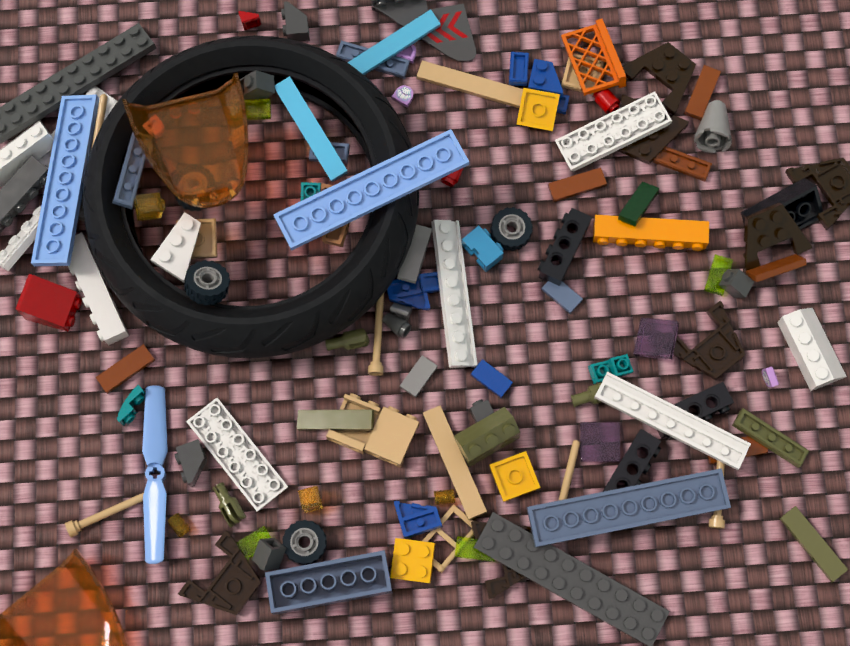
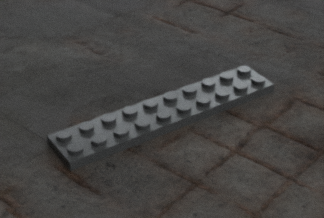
[0,23,157,144]
[473,512,670,646]

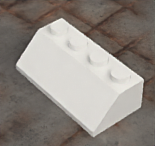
[0,120,54,188]
[777,308,847,391]

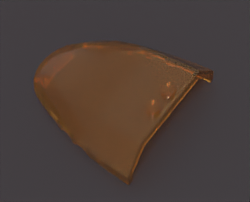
[122,73,249,208]
[0,548,129,646]

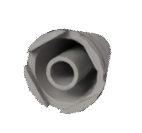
[694,100,732,153]

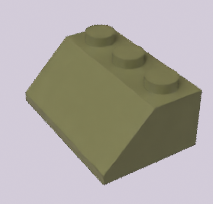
[454,407,520,467]

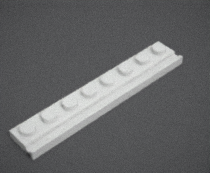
[0,149,92,271]
[431,220,477,368]
[594,372,751,470]

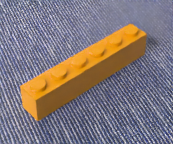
[593,215,709,251]

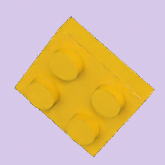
[517,88,560,131]
[489,451,540,502]
[390,538,436,583]

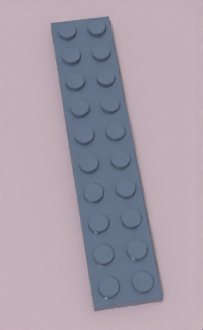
[527,468,731,547]

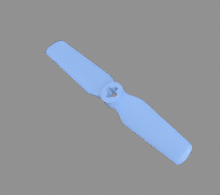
[142,385,168,564]

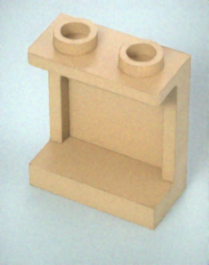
[326,393,381,454]
[364,406,419,468]

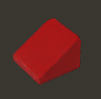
[238,11,261,30]

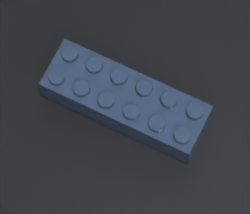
[265,550,393,615]

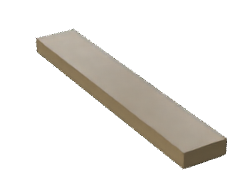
[417,60,523,108]
[423,405,487,520]

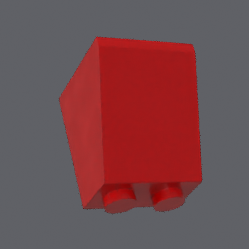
[15,274,82,332]

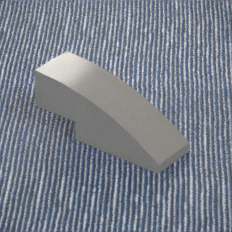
[397,224,432,284]

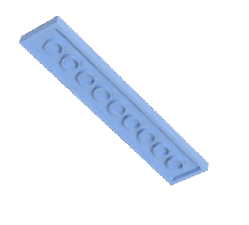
[31,94,99,266]
[273,129,469,251]

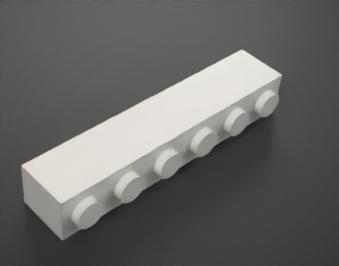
[68,233,129,346]

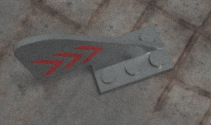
[371,0,476,62]

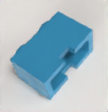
[461,226,504,272]

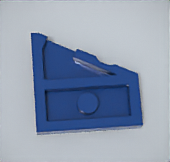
[528,59,563,98]
[387,277,430,311]
[394,501,443,539]

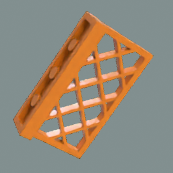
[561,18,626,96]

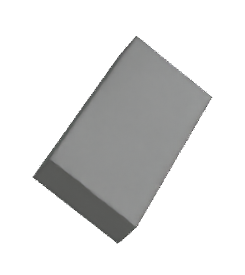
[400,355,438,398]

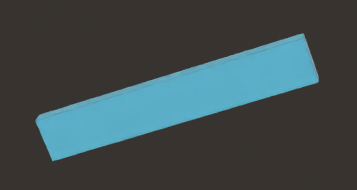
[347,9,441,75]
[275,76,349,182]

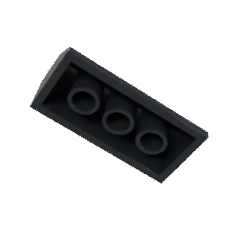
[740,178,823,230]

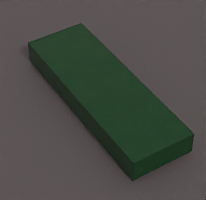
[618,182,659,226]

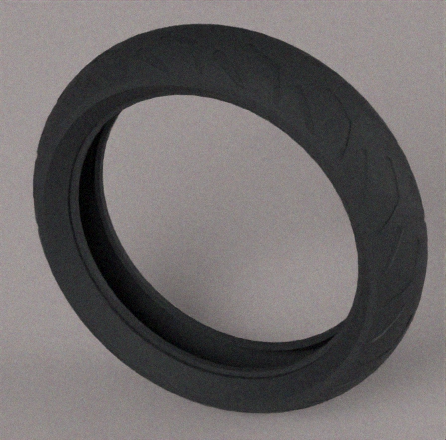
[83,35,419,358]

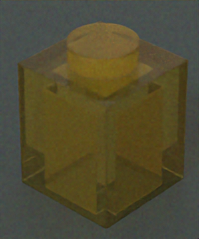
[134,192,166,221]
[298,486,323,513]

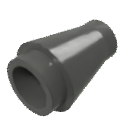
[382,312,412,338]

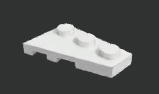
[151,212,201,282]

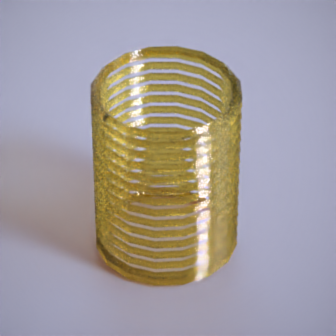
[434,489,455,505]
[167,513,191,537]

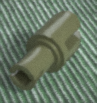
[325,328,370,351]
[571,382,602,407]
[212,482,246,528]

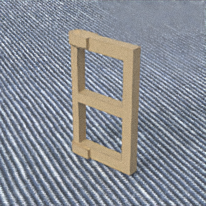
[422,504,473,573]

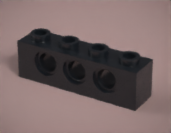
[538,208,592,286]
[657,382,734,439]
[603,429,661,492]

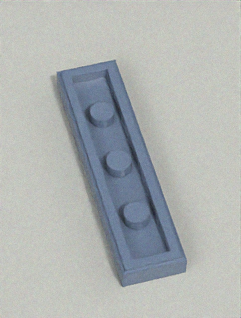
[336,40,410,79]
[112,132,151,209]

